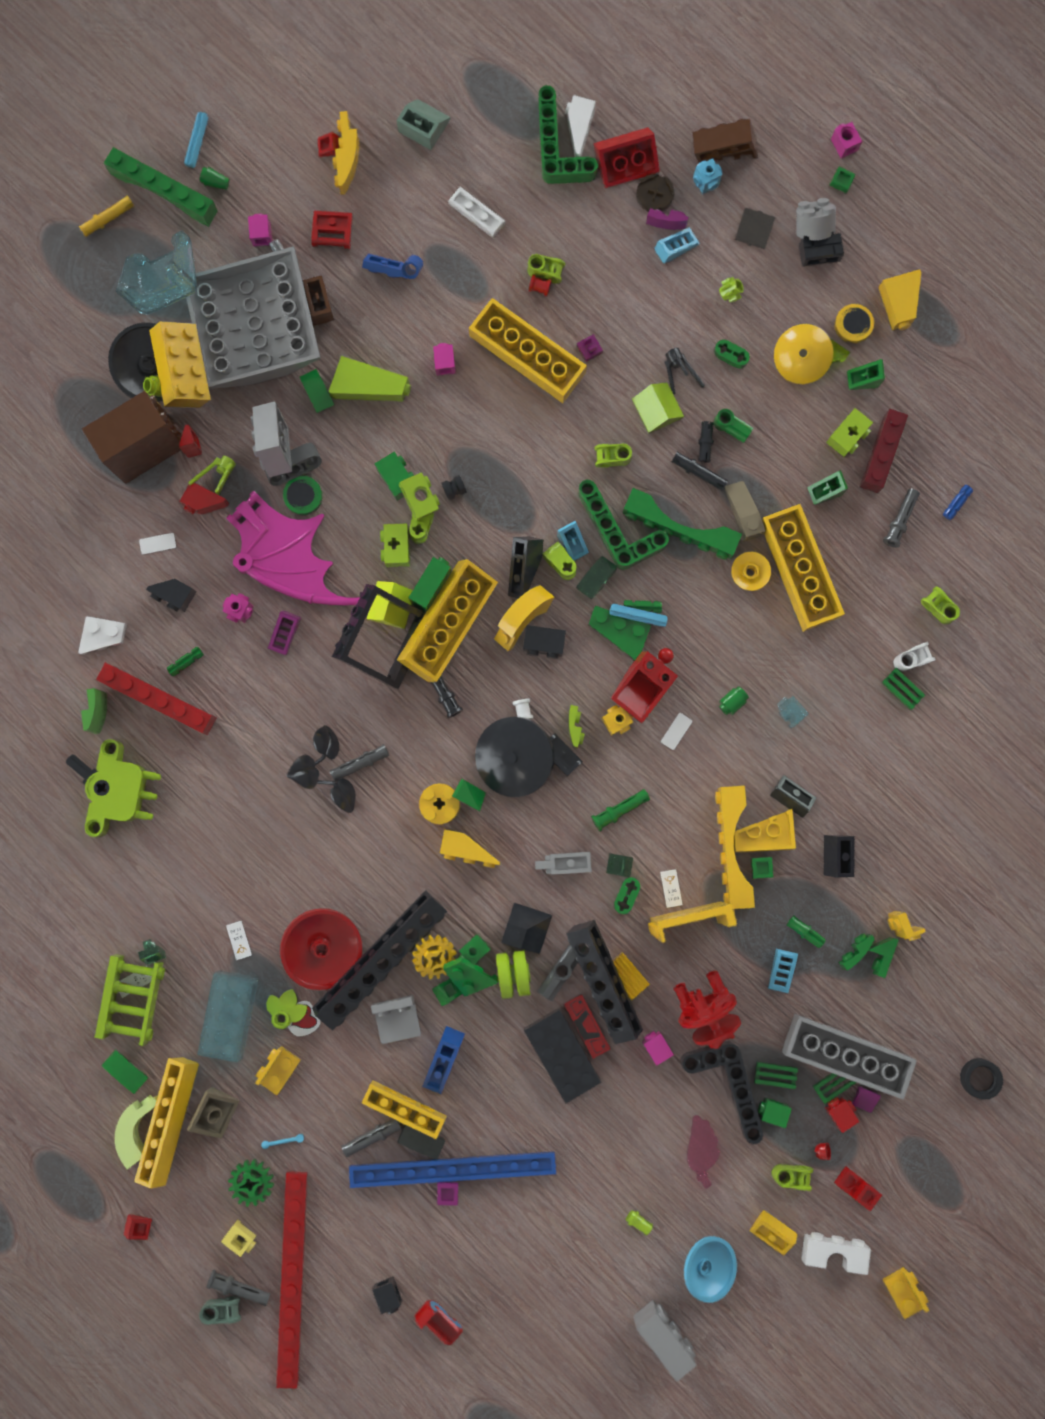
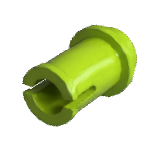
[626,1210,653,1236]

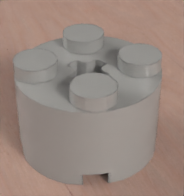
[796,198,836,240]

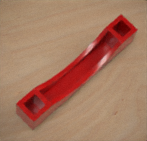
[96,662,217,735]

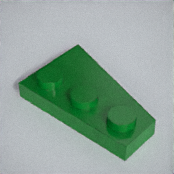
[588,605,651,661]

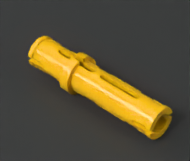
[79,196,135,237]

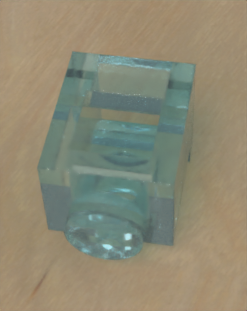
[777,696,809,729]

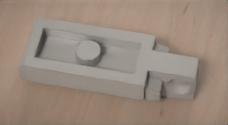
[535,852,592,875]

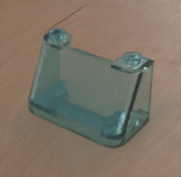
[115,230,197,314]

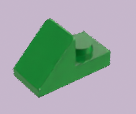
[869,937,899,978]

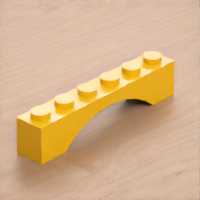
[715,786,755,909]

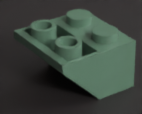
[396,99,451,150]

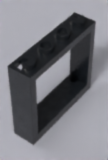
[332,584,425,689]

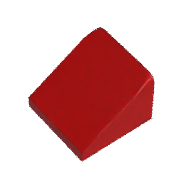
[318,132,341,157]
[124,1214,152,1240]

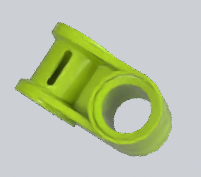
[527,254,566,284]
[594,444,632,468]
[409,513,434,544]
[542,541,577,580]
[921,586,960,624]
[771,1164,813,1191]

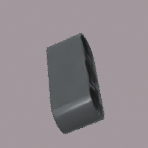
[264,443,322,486]

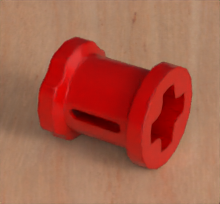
[528,274,552,297]

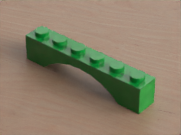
[103,147,218,227]
[622,488,742,560]

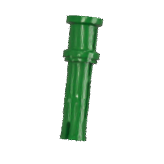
[591,789,650,832]

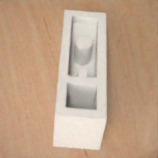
[565,95,596,157]

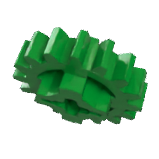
[228,1159,274,1207]

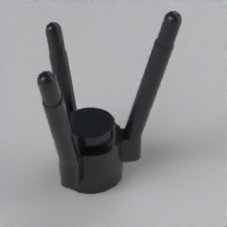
[664,348,705,395]

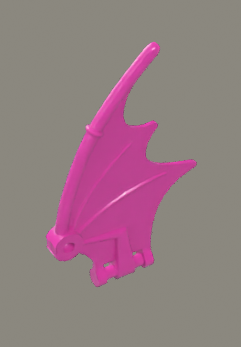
[226,491,360,605]

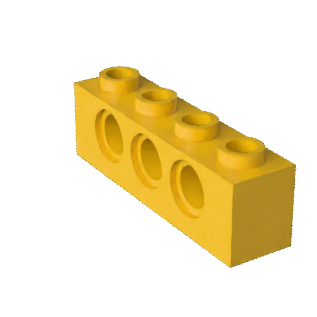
[362,1080,447,1139]

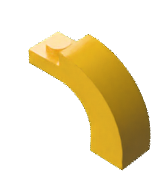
[494,585,554,651]

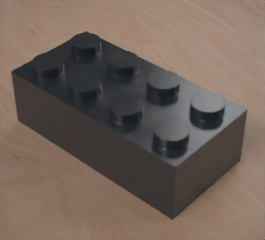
[524,1008,601,1104]

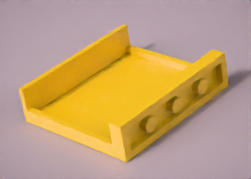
[648,901,737,943]

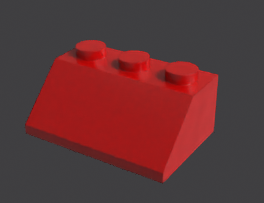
[593,127,660,188]

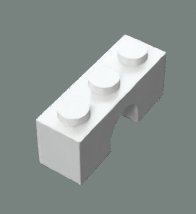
[801,1232,871,1275]

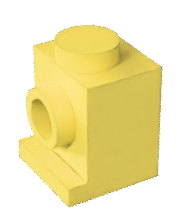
[221,1220,257,1257]

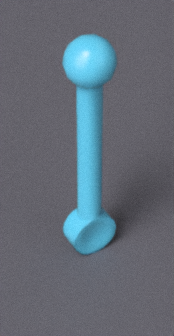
[261,1134,304,1149]

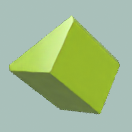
[632,382,684,434]

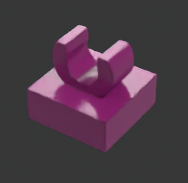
[576,334,603,362]
[437,1182,459,1206]

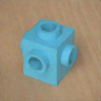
[693,158,722,194]

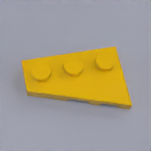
[734,809,796,853]

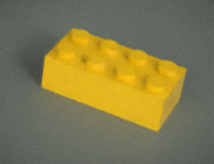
[149,321,211,408]

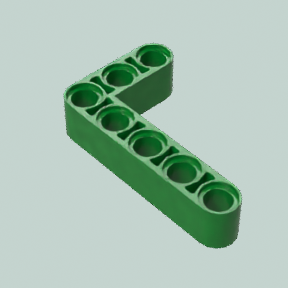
[538,85,598,184]
[578,480,669,570]

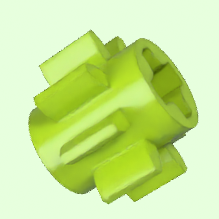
[719,277,744,303]

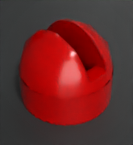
[814,1143,831,1160]

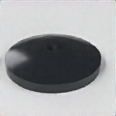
[108,323,163,402]
[475,717,555,797]

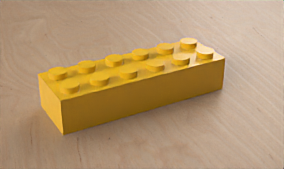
[469,298,587,403]
[762,504,845,632]
[397,559,498,682]

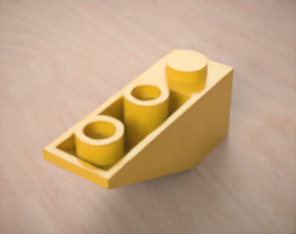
[440,829,500,868]

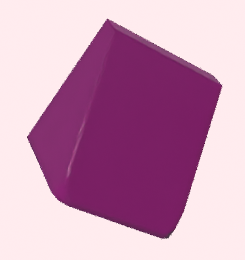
[852,1086,881,1113]

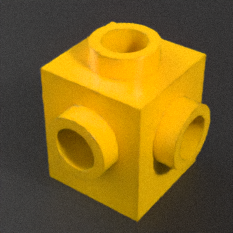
[601,705,634,736]

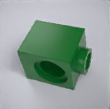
[757,1097,792,1128]

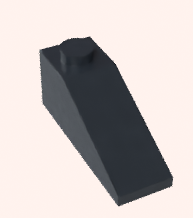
[508,536,544,599]

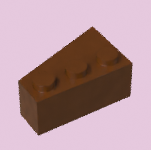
[692,119,758,163]

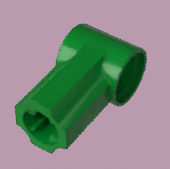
[714,409,753,443]

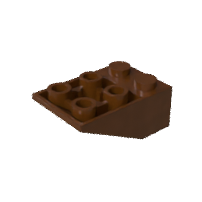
[302,275,335,326]

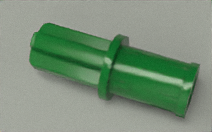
[786,915,826,948]

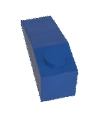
[422,1026,465,1094]

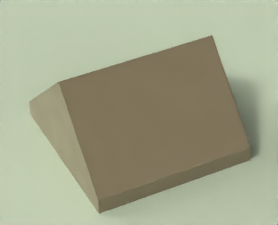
[187,1087,240,1139]

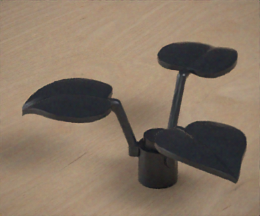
[286,725,356,813]

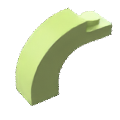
[115,1095,158,1169]

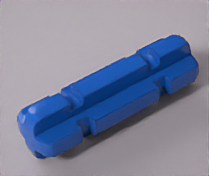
[943,485,973,520]

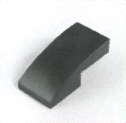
[397,1124,446,1160]

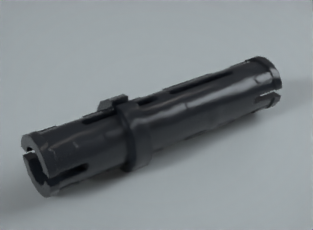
[671,451,728,491]

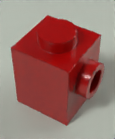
[825,1097,860,1133]

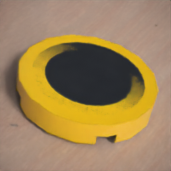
[834,304,874,343]

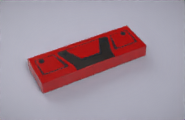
[564,994,611,1059]

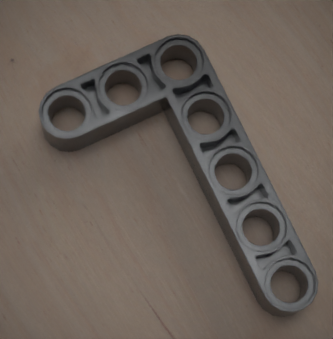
[680,1041,763,1144]

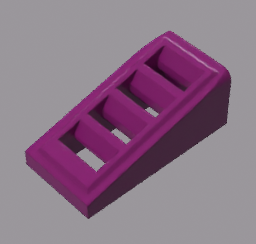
[268,611,302,655]

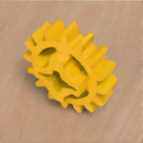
[412,934,457,979]

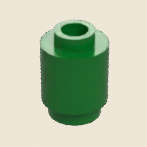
[719,686,749,715]

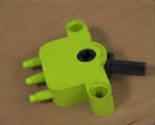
[66,739,161,837]

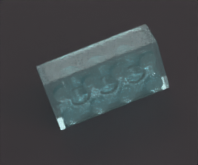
[197,971,259,1063]

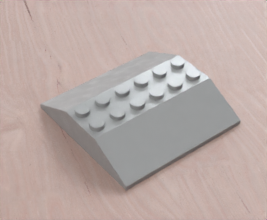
[182,246,321,389]

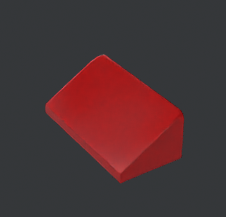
[179,425,202,458]

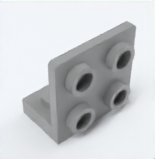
[371,995,421,1044]

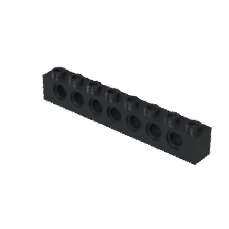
[312,890,447,1031]

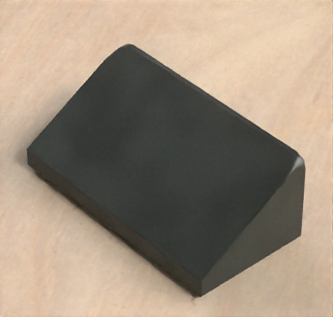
[770,775,816,818]

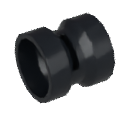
[441,475,467,501]

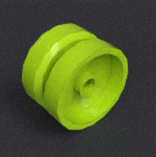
[496,950,531,999]

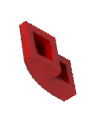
[834,1166,882,1212]

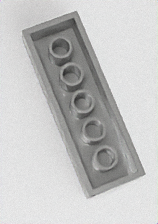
[781,1013,917,1100]

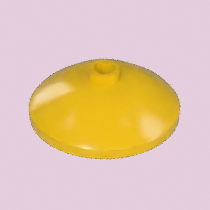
[774,324,833,384]

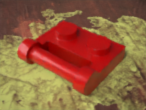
[311,211,353,249]

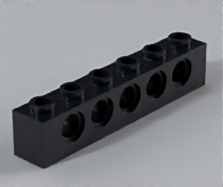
[566,920,643,1044]

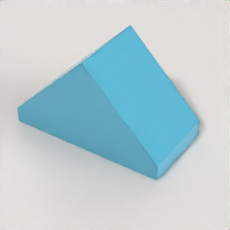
[557,521,589,561]

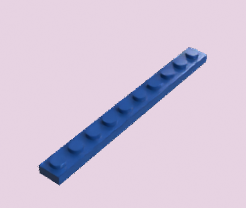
[349,1151,556,1188]

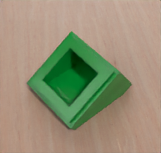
[432,978,462,1006]

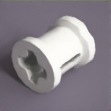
[512,699,533,719]

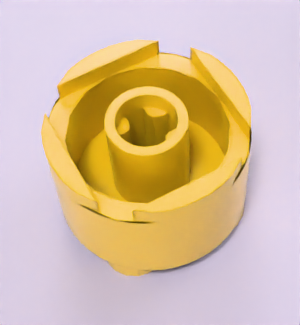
[419,784,461,825]

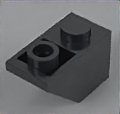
[146,579,196,612]

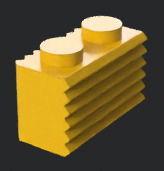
[613,952,650,1000]

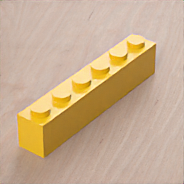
[134,1057,199,1189]

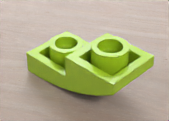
[568,705,585,749]

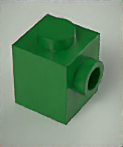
[459,933,491,964]

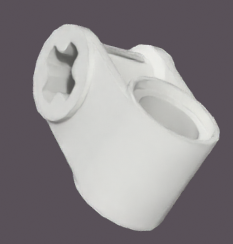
[893,642,936,672]

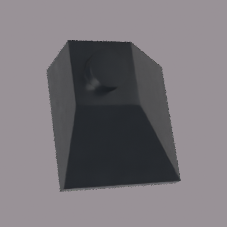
[501,902,552,954]

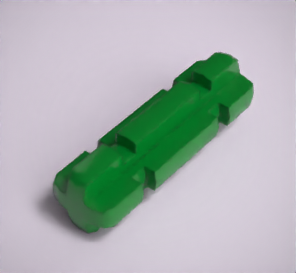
[623,600,662,613]
[167,647,204,676]

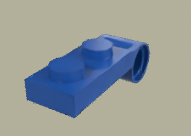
[362,254,423,279]

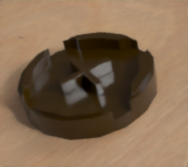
[636,174,675,212]

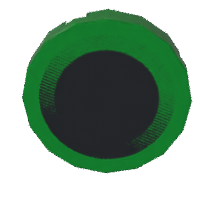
[283,476,323,515]

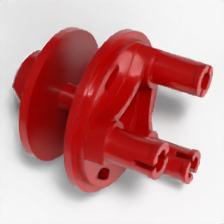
[673,970,741,1049]

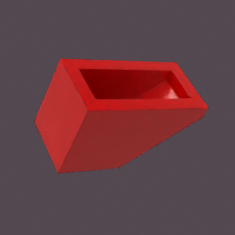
[179,483,230,515]

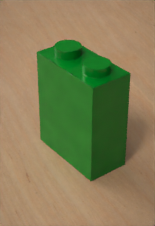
[409,557,452,613]

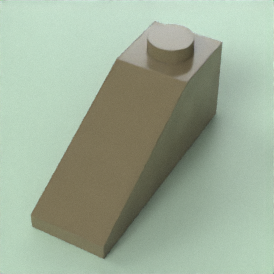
[724,481,765,542]

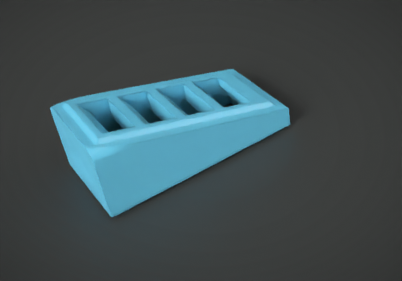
[655,227,699,264]
[768,948,798,993]

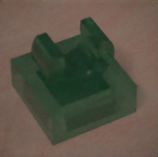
[138,939,166,965]

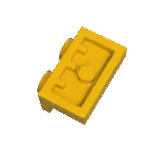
[255,1046,301,1095]
[882,1267,929,1319]

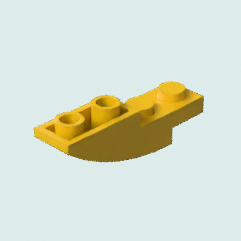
[333,111,359,195]

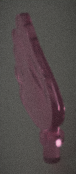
[687,1115,720,1189]

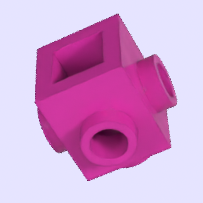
[222,593,254,623]

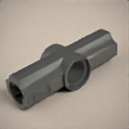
[537,944,578,1002]

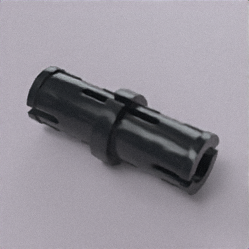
[698,421,714,463]

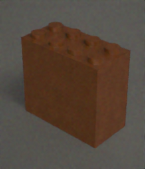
[82,391,182,484]

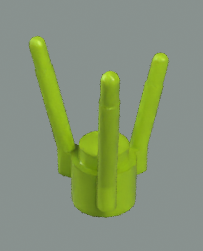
[188,455,236,495]

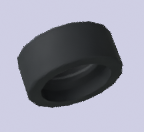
[960,1058,1003,1100]

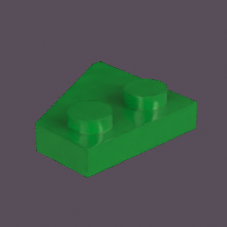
[443,957,499,997]

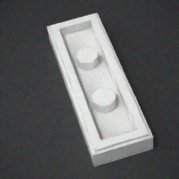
[448,187,505,238]

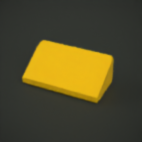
[750,1210,797,1256]

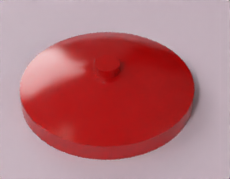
[280,908,362,990]

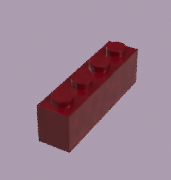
[860,409,908,493]

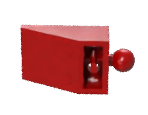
[610,648,678,724]

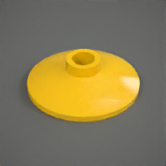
[731,552,771,591]

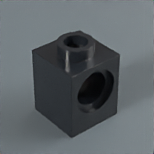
[372,1276,402,1314]

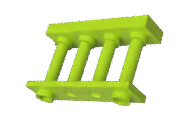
[94,954,165,1046]

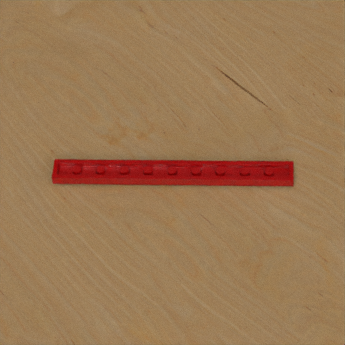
[276,1172,308,1389]

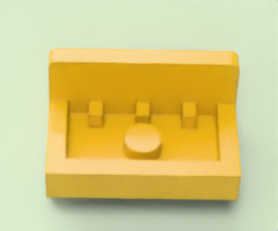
[887,911,926,941]

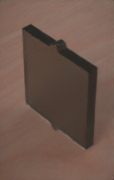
[735,208,775,249]

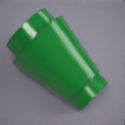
[199,167,230,190]

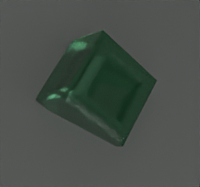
[606,853,633,877]

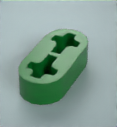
[714,339,750,369]
[614,877,640,914]

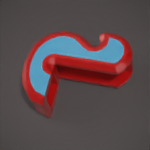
[415,1300,463,1346]

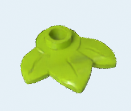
[266,989,307,1029]

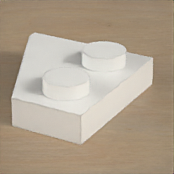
[78,616,127,655]

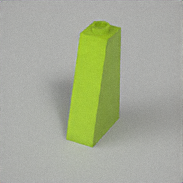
[329,356,411,401]

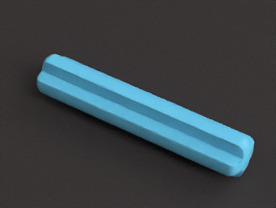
[184,112,208,168]
[610,604,668,627]

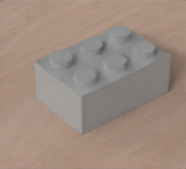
[251,401,292,477]
[634,1300,697,1382]

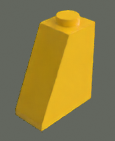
[878,269,921,330]

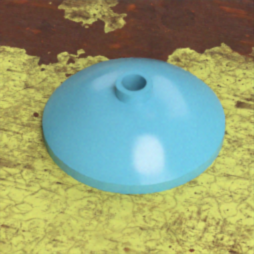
[684,1236,737,1303]

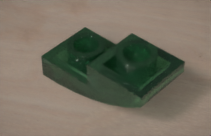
[576,556,618,600]

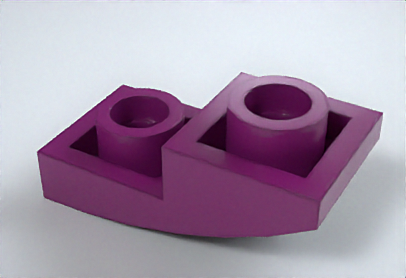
[646,208,689,230]

